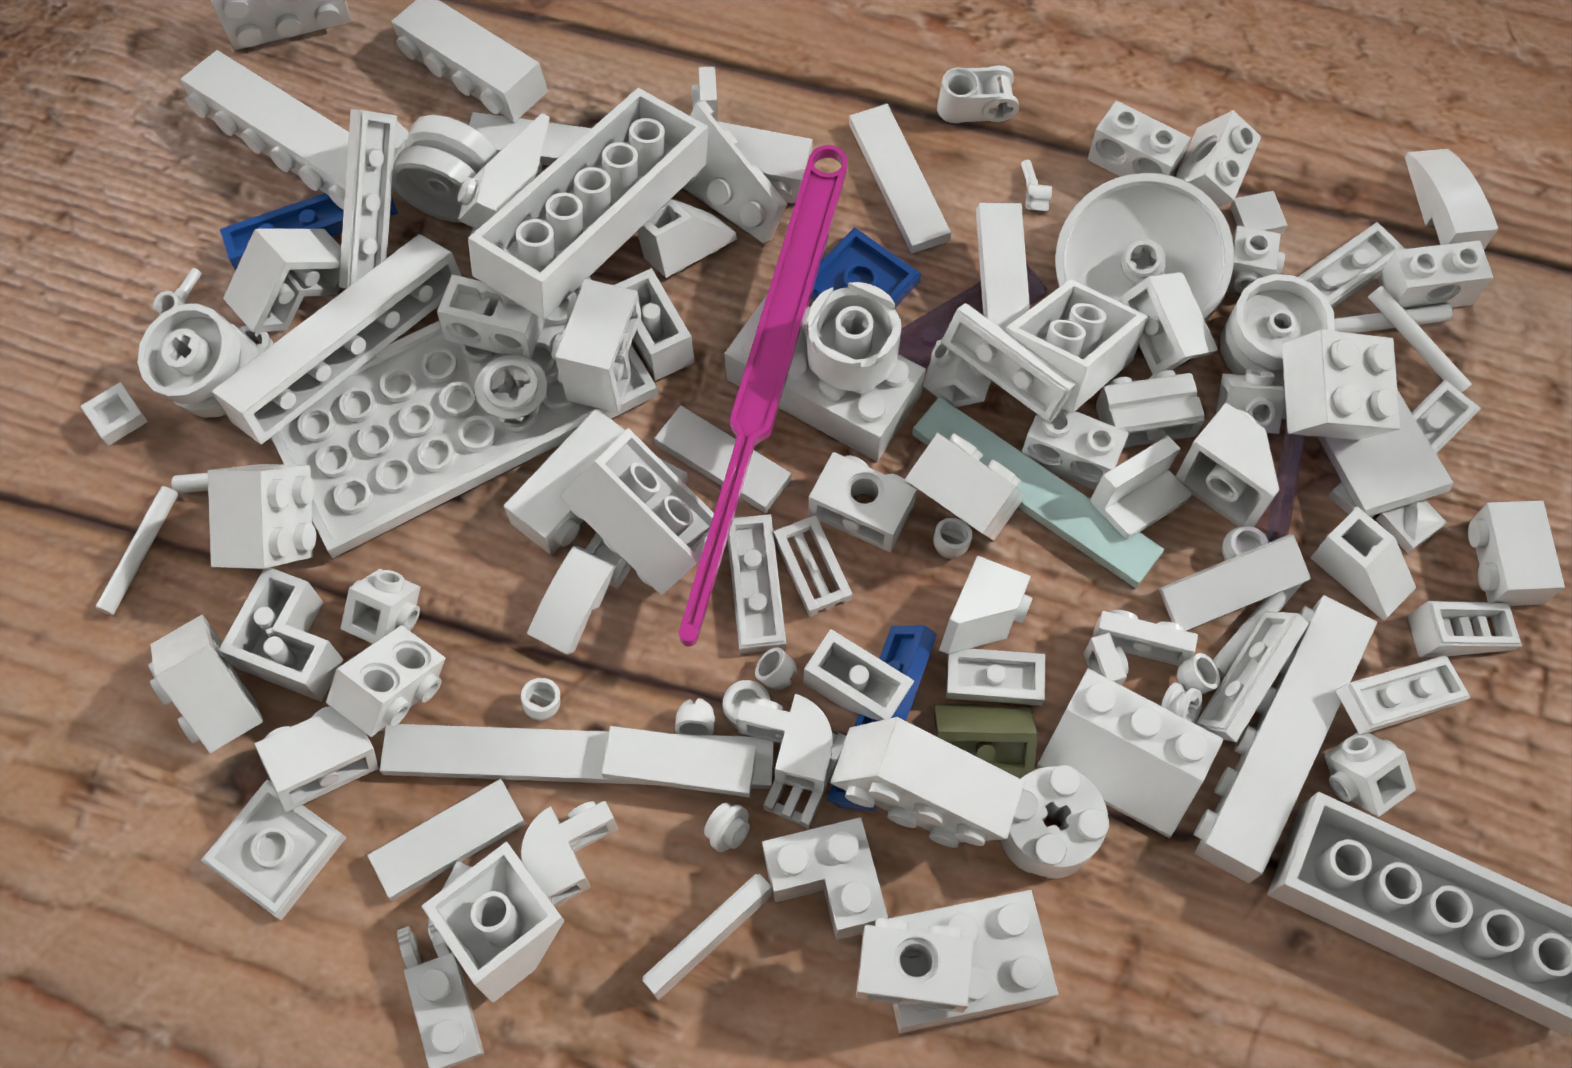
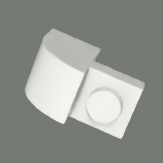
[737,694,833,794]
[521,801,619,907]

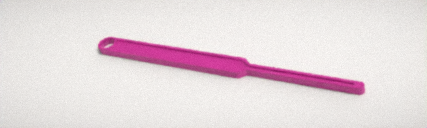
[679,145,847,647]

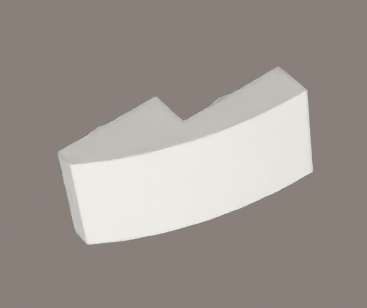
[527,545,617,655]

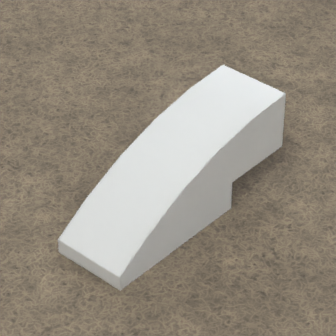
[1405,149,1499,249]

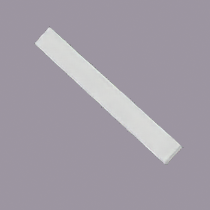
[380,724,774,789]

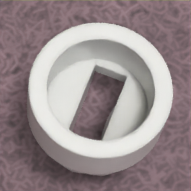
[933,518,972,559]
[755,647,797,690]
[1176,653,1220,694]
[521,678,560,721]
[675,698,715,735]

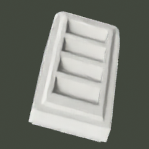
[1408,601,1522,657]

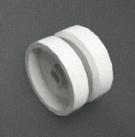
[392,115,498,223]
[1220,274,1335,387]
[137,303,259,418]

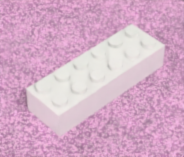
[468,88,709,319]
[1267,792,1572,1035]

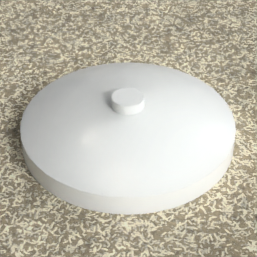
[1055,173,1234,347]

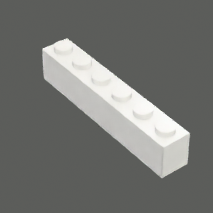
[180,50,396,210]
[212,234,462,445]
[1194,595,1378,883]

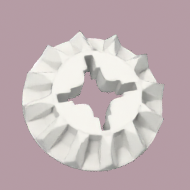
[475,355,548,423]

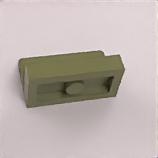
[934,704,1037,777]

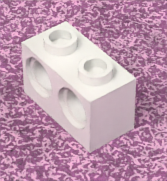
[1087,100,1191,177]
[437,274,544,359]
[1022,409,1129,490]
[326,625,446,737]

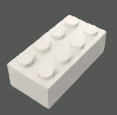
[724,295,926,462]

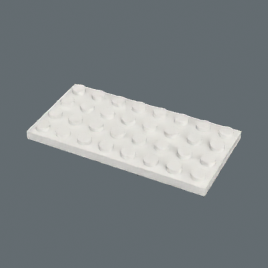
[271,276,658,558]

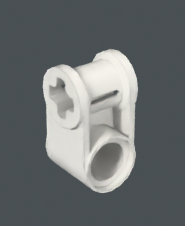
[937,65,1019,124]

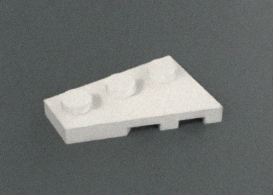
[682,100,787,243]

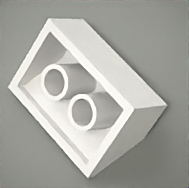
[560,428,714,596]
[1036,668,1223,838]

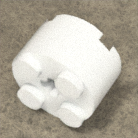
[807,282,902,394]
[1001,765,1109,879]

